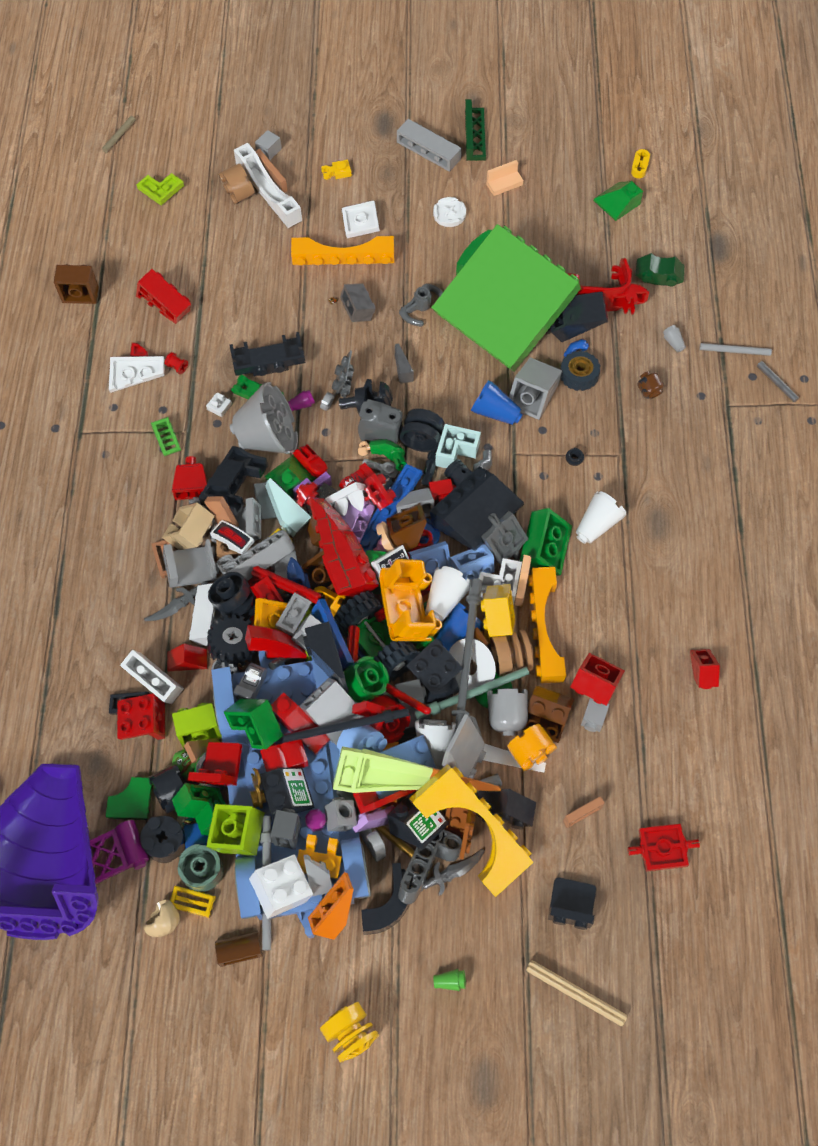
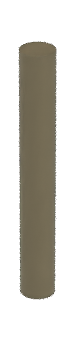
[102,116,136,153]

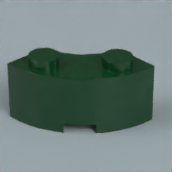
[635,253,685,287]

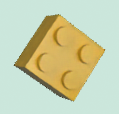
[481,584,515,637]

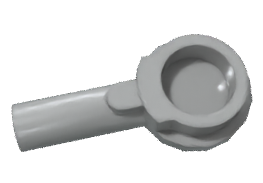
[363,458,398,479]

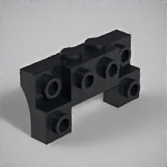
[229,332,306,377]
[199,446,268,518]

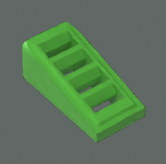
[151,417,181,456]

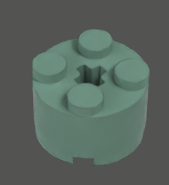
[178,844,224,892]

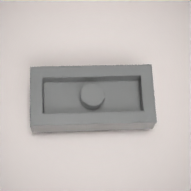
[275,592,312,636]

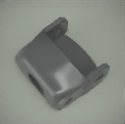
[358,399,403,444]

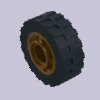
[560,351,600,391]

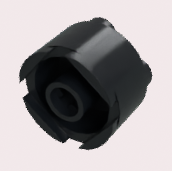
[148,764,186,814]
[140,816,186,863]

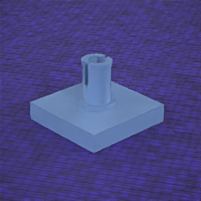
[409,541,452,578]

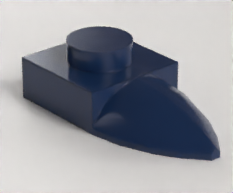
[287,557,311,596]

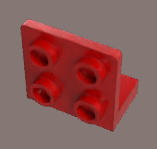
[117,694,165,740]
[188,742,243,786]

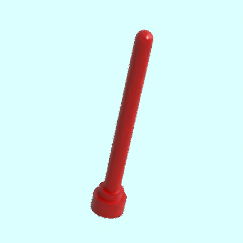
[386,684,431,715]

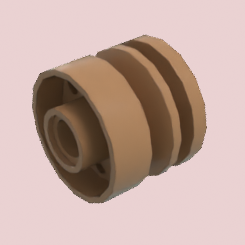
[490,630,533,677]

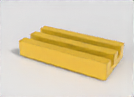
[170,885,216,918]

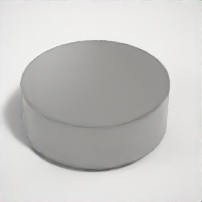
[320,392,334,411]

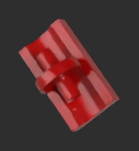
[362,473,396,510]

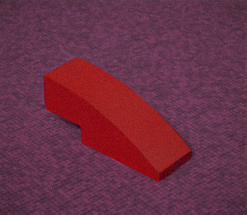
[245,625,307,658]

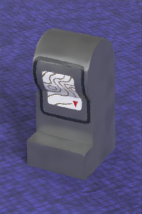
[234,663,267,700]

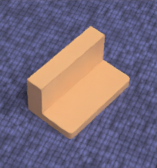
[486,160,524,196]

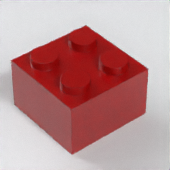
[570,653,625,706]

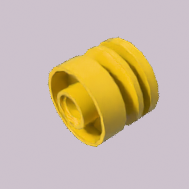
[320,1002,379,1063]

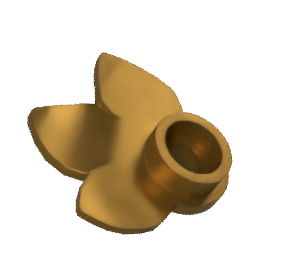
[250,768,266,809]

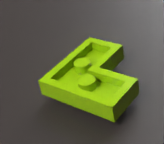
[136,173,184,206]

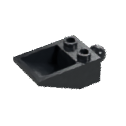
[545,292,608,342]

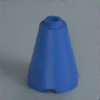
[471,380,523,425]
[435,603,484,651]

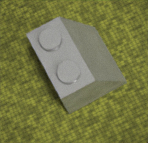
[509,357,562,420]

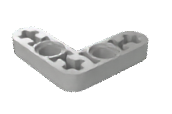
[355,806,386,862]

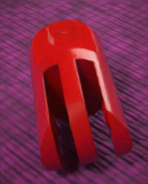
[293,444,328,478]

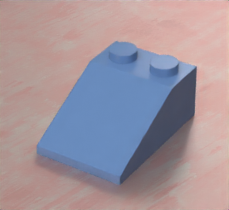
[376,735,437,799]

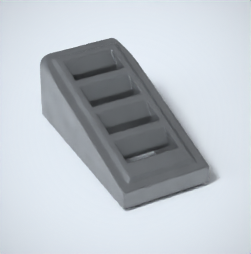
[395,343,414,383]

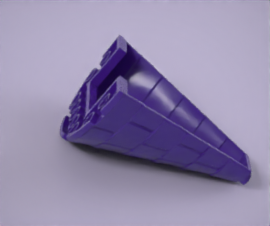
[0,763,99,940]

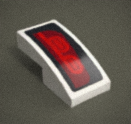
[210,520,255,554]

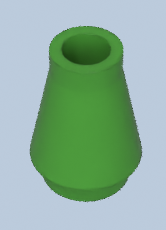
[433,968,466,991]

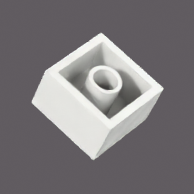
[249,854,313,919]

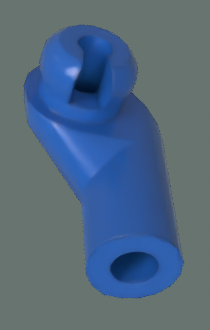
[564,339,589,357]

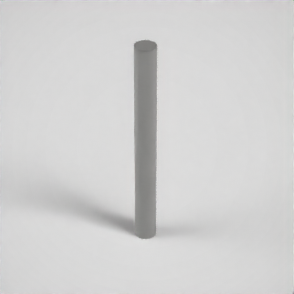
[699,343,772,356]

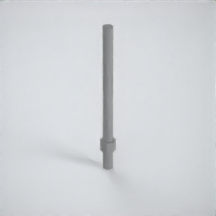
[260,816,273,951]

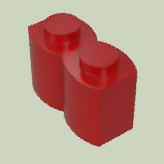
[260,739,309,772]

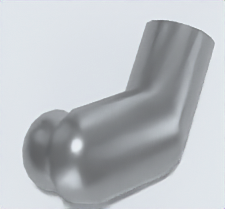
[473,450,492,470]

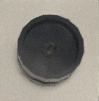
[400,409,445,452]

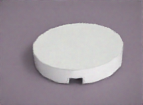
[433,197,466,227]

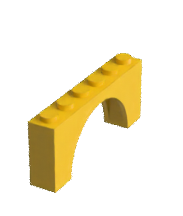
[409,764,533,897]

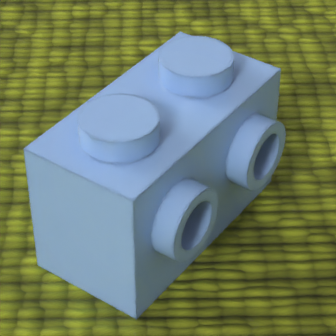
[450,544,494,580]

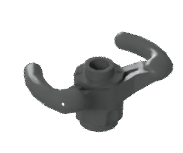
[399,283,443,327]

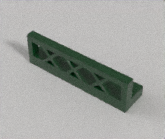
[465,99,486,161]

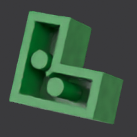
[223,699,283,749]
[172,783,226,836]

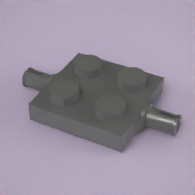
[481,511,528,565]

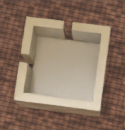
[162,503,214,550]

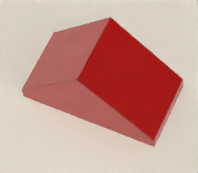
[167,643,207,672]

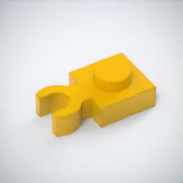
[321,160,352,180]

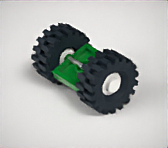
[334,591,420,683]

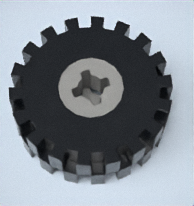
[207,615,256,668]

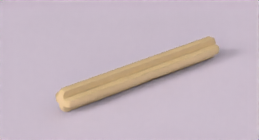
[526,960,627,1026]

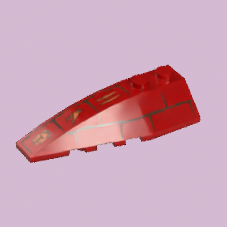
[309,497,379,597]

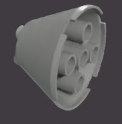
[230,382,298,454]

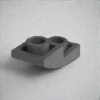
[253,482,277,520]

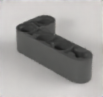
[398,830,462,904]

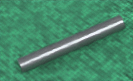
[757,361,799,402]

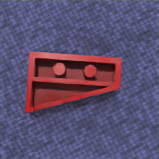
[136,269,191,324]

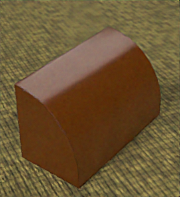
[215,931,263,967]

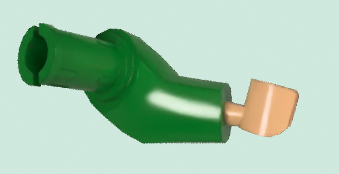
[358,439,407,471]

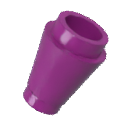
[288,390,315,411]

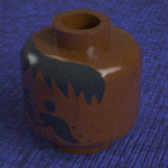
[637,371,664,399]

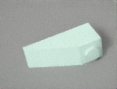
[265,478,311,537]

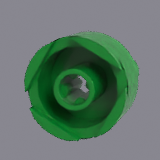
[343,656,389,703]

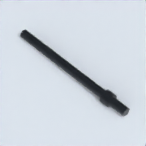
[283,708,409,743]

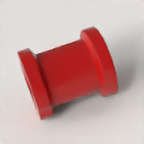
[164,352,188,374]

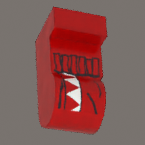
[339,462,375,490]

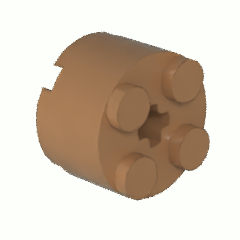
[218,163,255,205]

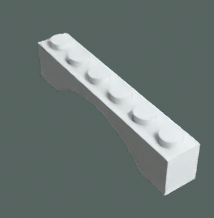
[234,143,302,228]

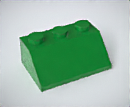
[520,508,572,576]

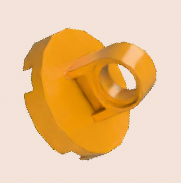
[314,586,345,617]

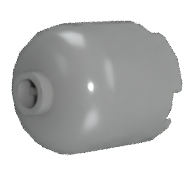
[487,689,528,736]

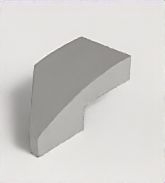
[304,855,332,896]

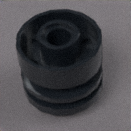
[208,572,257,621]

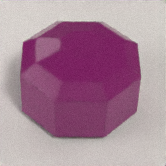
[305,809,326,832]

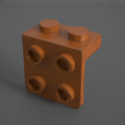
[444,807,476,860]

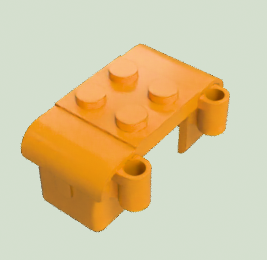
[379,559,442,641]

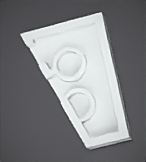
[109,356,165,393]

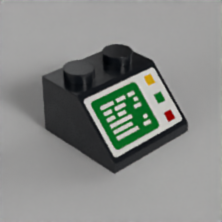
[260,767,315,820]
[387,791,449,849]

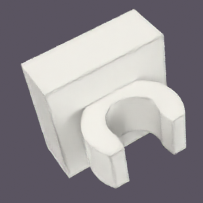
[206,393,232,417]

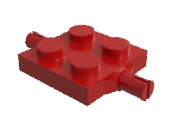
[627,824,700,872]

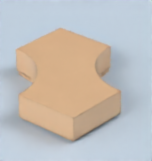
[515,555,531,606]

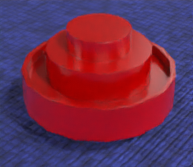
[296,482,319,507]

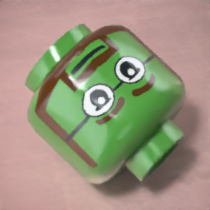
[172,749,196,779]

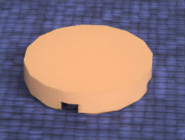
[376,522,396,552]

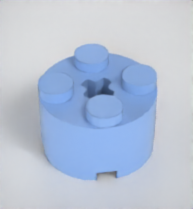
[337,725,387,755]

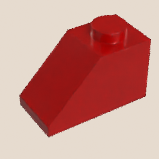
[690,649,720,689]

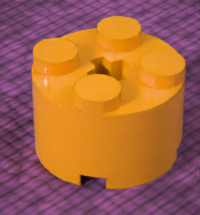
[507,724,557,771]

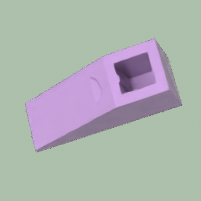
[341,497,375,543]

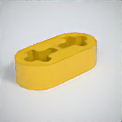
[631,149,650,179]

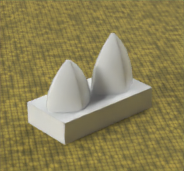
[325,482,366,516]

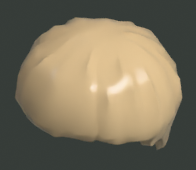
[144,900,180,937]

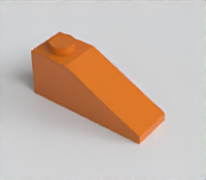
[308,872,354,940]

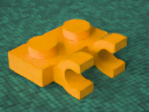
[297,834,342,879]

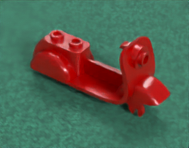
[567,258,649,315]

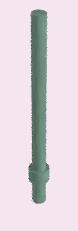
[414,667,529,720]

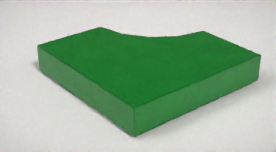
[106,777,153,820]

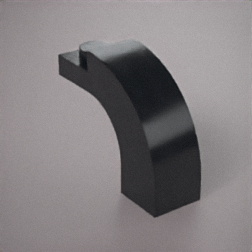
[361,863,411,935]

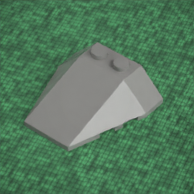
[442,714,486,779]

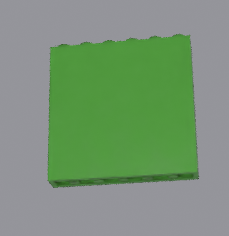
[431,224,581,372]

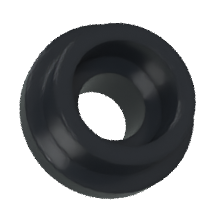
[565,448,584,466]

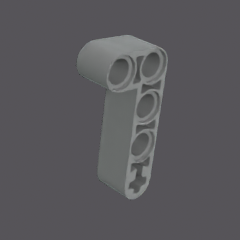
[217,530,295,581]

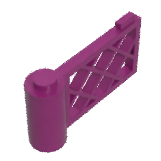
[90,820,149,884]

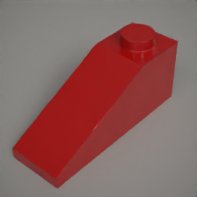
[271,692,330,755]

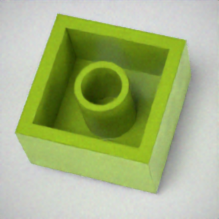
[172,703,222,749]
[206,804,265,856]

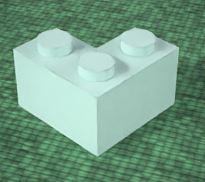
[435,424,481,468]

